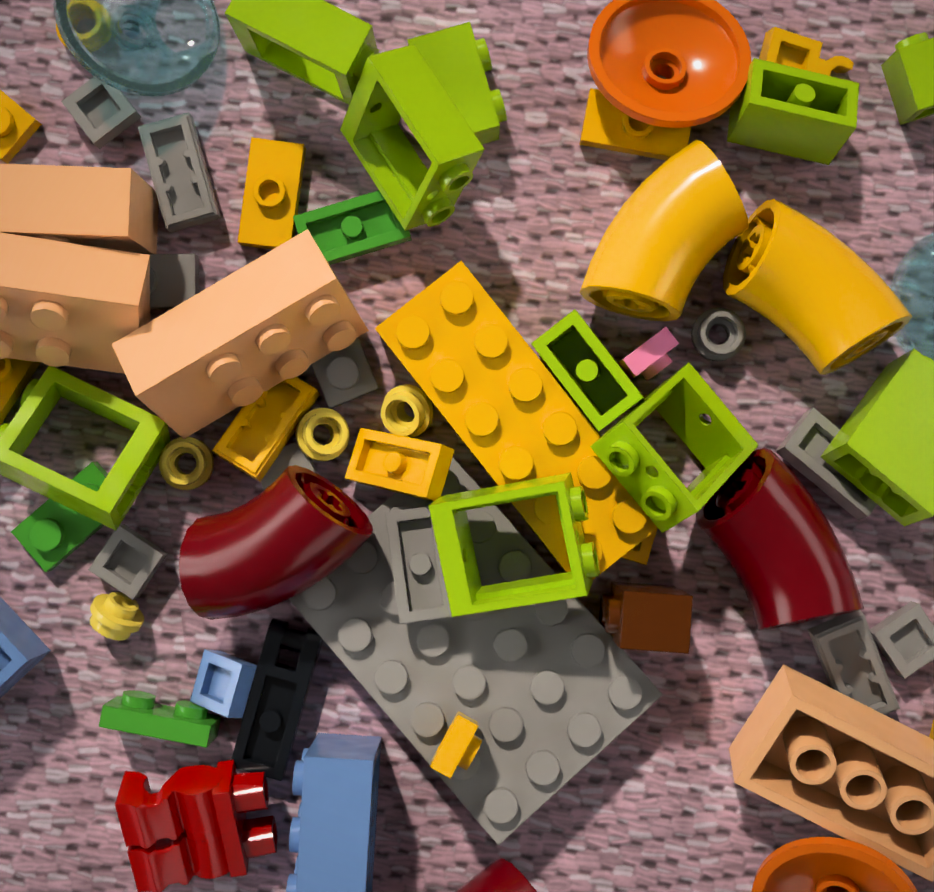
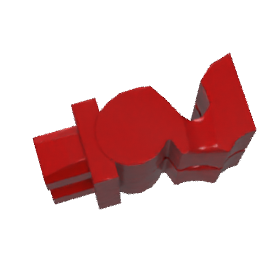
[115,759,278,892]

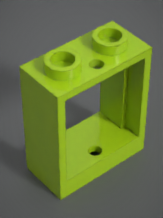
[225,0,379,105]
[340,44,485,231]
[590,362,759,533]
[0,366,171,531]
[428,473,600,617]

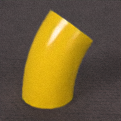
[579,139,749,322]
[723,199,913,375]

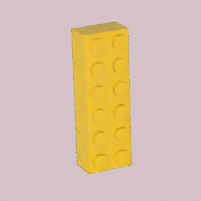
[375,260,658,579]

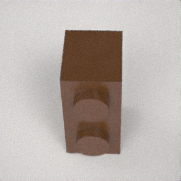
[599,581,693,654]

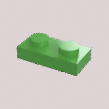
[293,190,412,265]
[11,462,108,572]
[99,690,221,748]

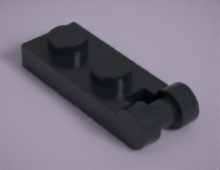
[231,618,323,781]

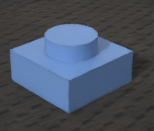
[190,649,257,718]

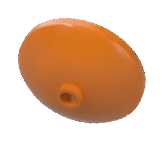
[587,0,751,128]
[751,837,918,892]

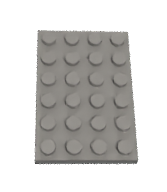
[289,457,663,845]

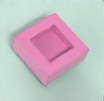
[618,327,679,381]

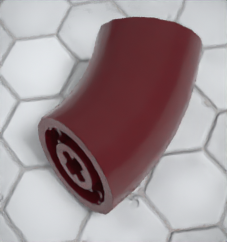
[696,448,864,630]
[179,465,373,620]

